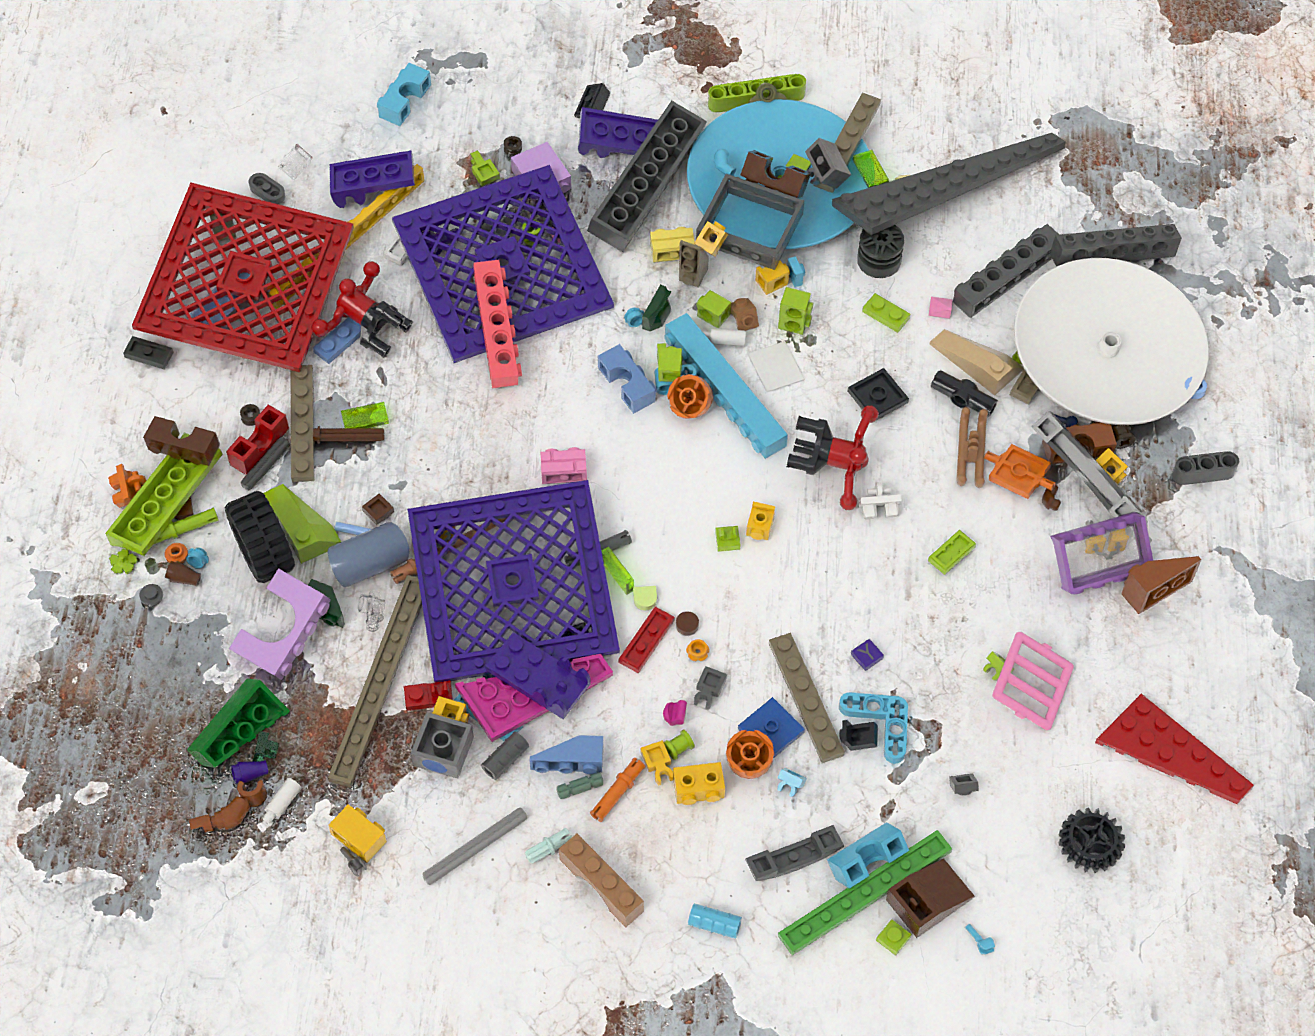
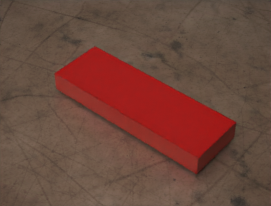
[618,606,675,674]

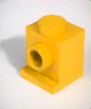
[694,221,728,257]
[755,260,790,295]
[1096,448,1128,484]
[746,501,775,540]
[432,696,469,723]

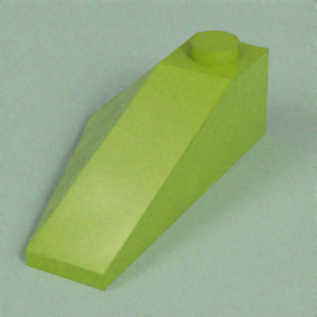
[264,484,341,564]

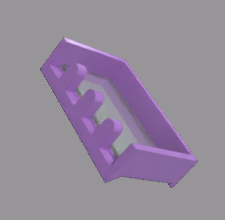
[1050,512,1153,594]

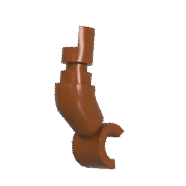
[189,779,267,833]

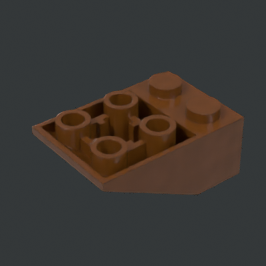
[886,859,975,938]

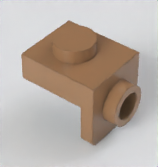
[731,298,759,331]

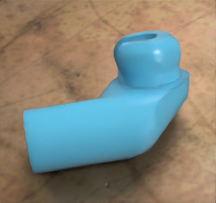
[714,149,736,176]

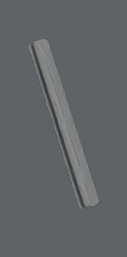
[422,807,527,885]

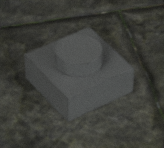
[949,773,979,795]

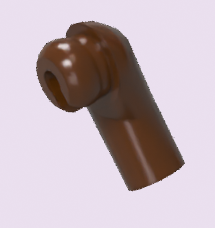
[1042,485,1061,511]

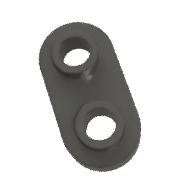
[248,173,286,204]

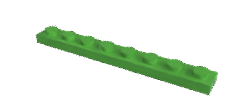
[778,830,952,956]

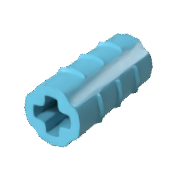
[688,903,742,939]

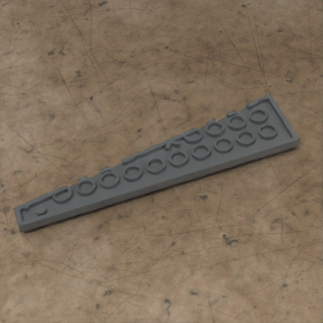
[832,133,1066,235]

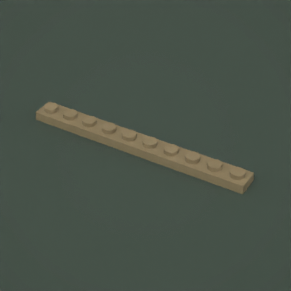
[328,575,422,788]

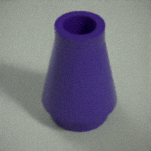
[231,760,268,784]

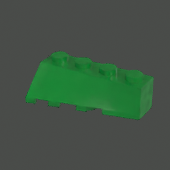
[187,678,290,768]

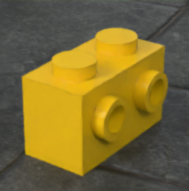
[673,762,725,805]
[328,804,387,863]

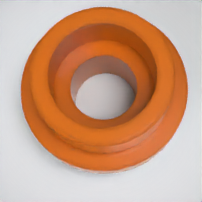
[165,543,188,563]

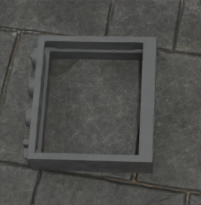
[696,174,804,270]

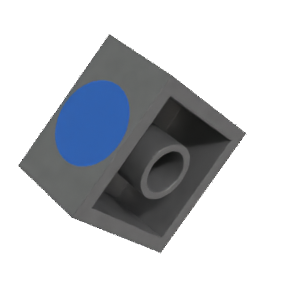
[411,712,474,779]

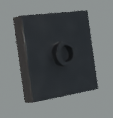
[847,368,909,420]

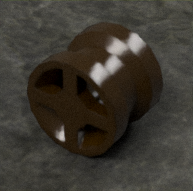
[1112,425,1136,449]

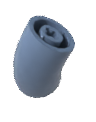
[328,522,409,587]

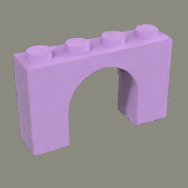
[229,568,331,680]

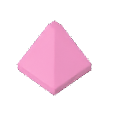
[929,296,952,319]

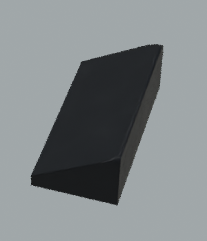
[574,83,610,118]

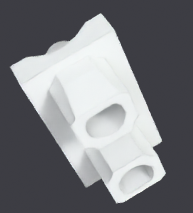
[858,482,902,519]

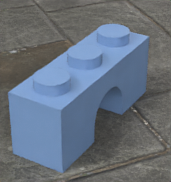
[598,344,657,414]

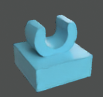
[777,768,807,797]

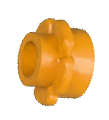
[686,639,709,661]

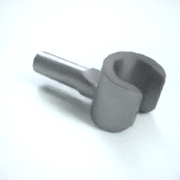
[340,847,367,877]

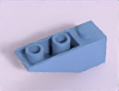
[530,735,604,774]

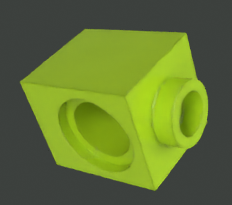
[696,290,731,328]
[658,346,682,382]

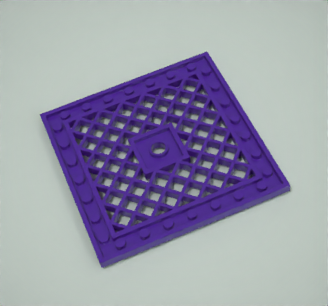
[392,165,614,363]
[407,480,620,683]

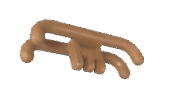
[957,407,988,488]

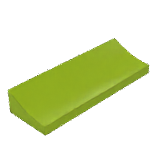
[105,432,223,556]

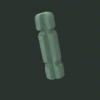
[557,772,603,799]

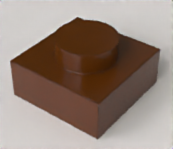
[362,494,394,525]

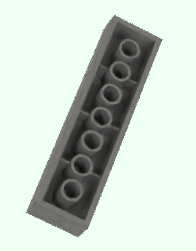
[587,100,707,252]

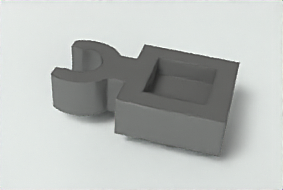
[694,666,727,710]

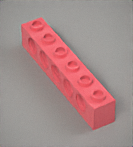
[473,260,522,388]

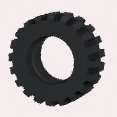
[225,491,295,583]

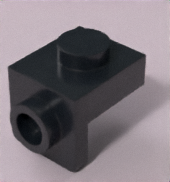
[839,720,878,751]

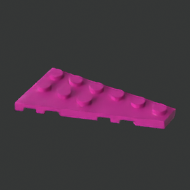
[455,654,613,742]

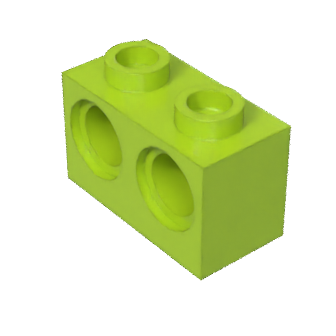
[778,287,814,335]

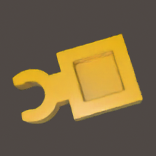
[640,740,673,785]

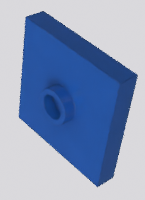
[738,697,805,758]

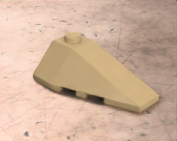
[930,329,1024,395]

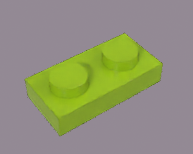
[862,293,910,333]

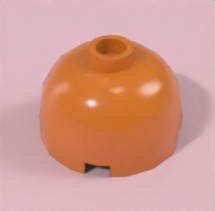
[667,374,713,419]
[726,730,774,779]

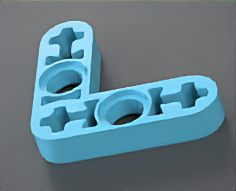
[839,692,908,764]

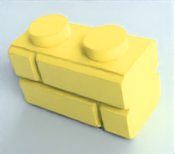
[650,227,695,262]

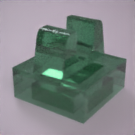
[252,731,279,761]

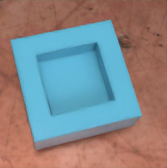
[787,256,805,287]

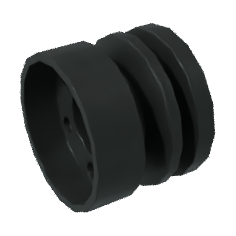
[857,225,904,278]

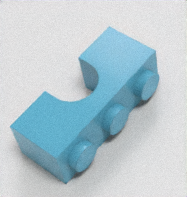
[377,63,431,126]
[827,822,909,888]

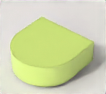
[633,586,657,611]

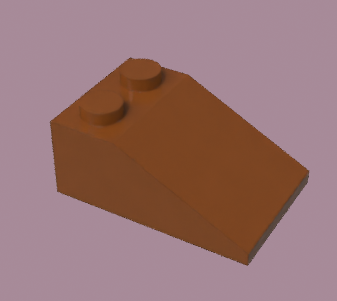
[1122,556,1202,614]

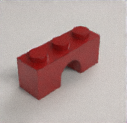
[226,404,289,475]

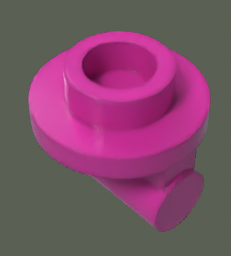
[663,700,687,726]

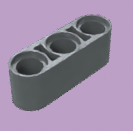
[1171,451,1239,485]

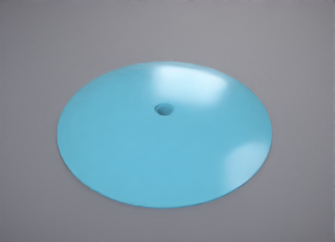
[687,99,875,249]

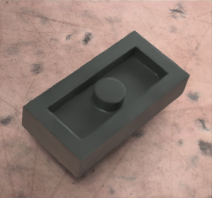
[123,336,174,370]

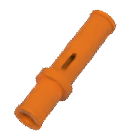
[590,758,645,822]

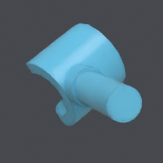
[965,924,995,954]

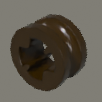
[504,136,522,156]
[240,404,260,426]

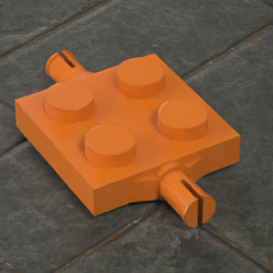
[984,444,1056,499]

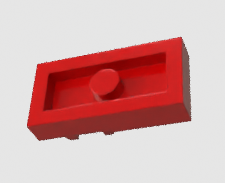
[403,681,453,711]

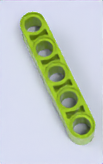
[708,74,806,112]

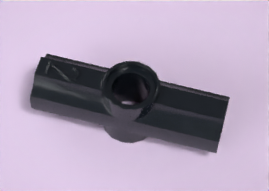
[931,370,998,417]

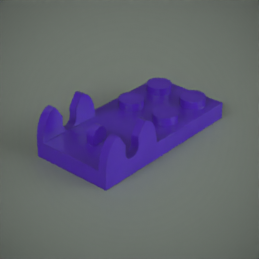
[578,107,658,158]
[329,150,415,208]
[486,632,591,720]

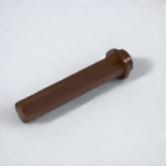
[313,426,385,444]

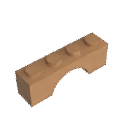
[559,833,644,928]

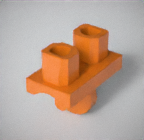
[108,464,147,508]

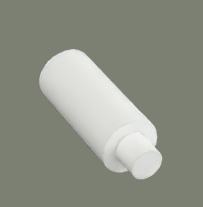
[703,328,746,346]
[262,778,302,824]

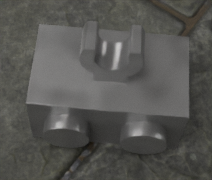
[805,138,851,188]

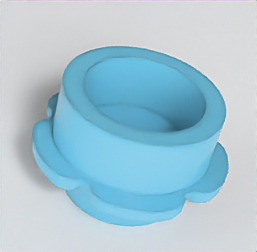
[624,307,644,327]
[186,548,209,569]

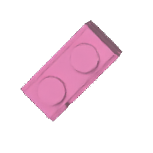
[540,447,587,484]

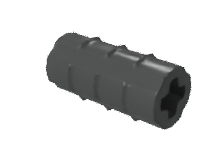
[481,731,529,780]

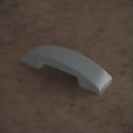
[745,825,844,881]

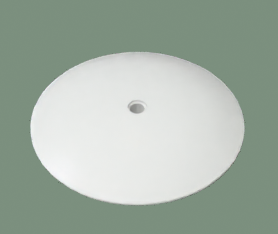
[1014,258,1209,425]

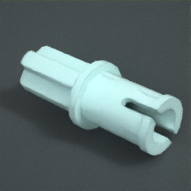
[525,828,572,863]

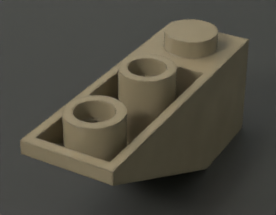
[679,240,709,288]

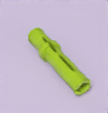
[154,507,219,544]

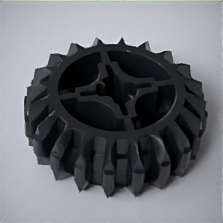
[1058,807,1125,873]

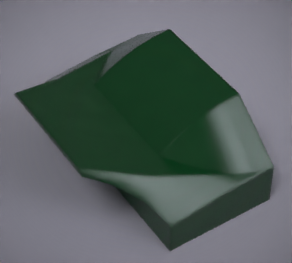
[642,284,671,331]

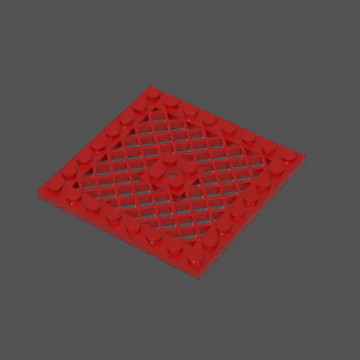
[132,182,354,372]

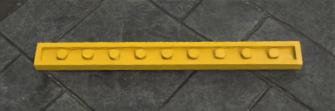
[268,164,425,309]

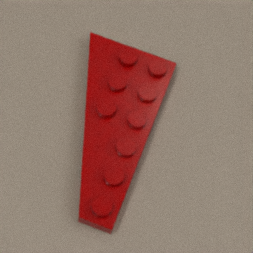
[1095,693,1254,804]

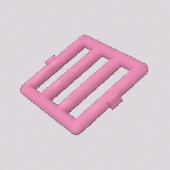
[992,632,1074,730]

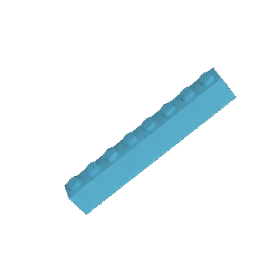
[664,313,788,459]

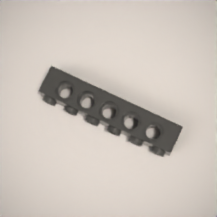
[953,224,1060,318]
[1050,224,1182,267]

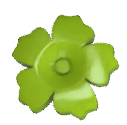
[109,548,138,574]

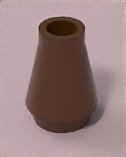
[165,561,201,587]

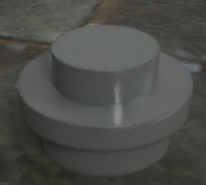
[139,584,163,607]

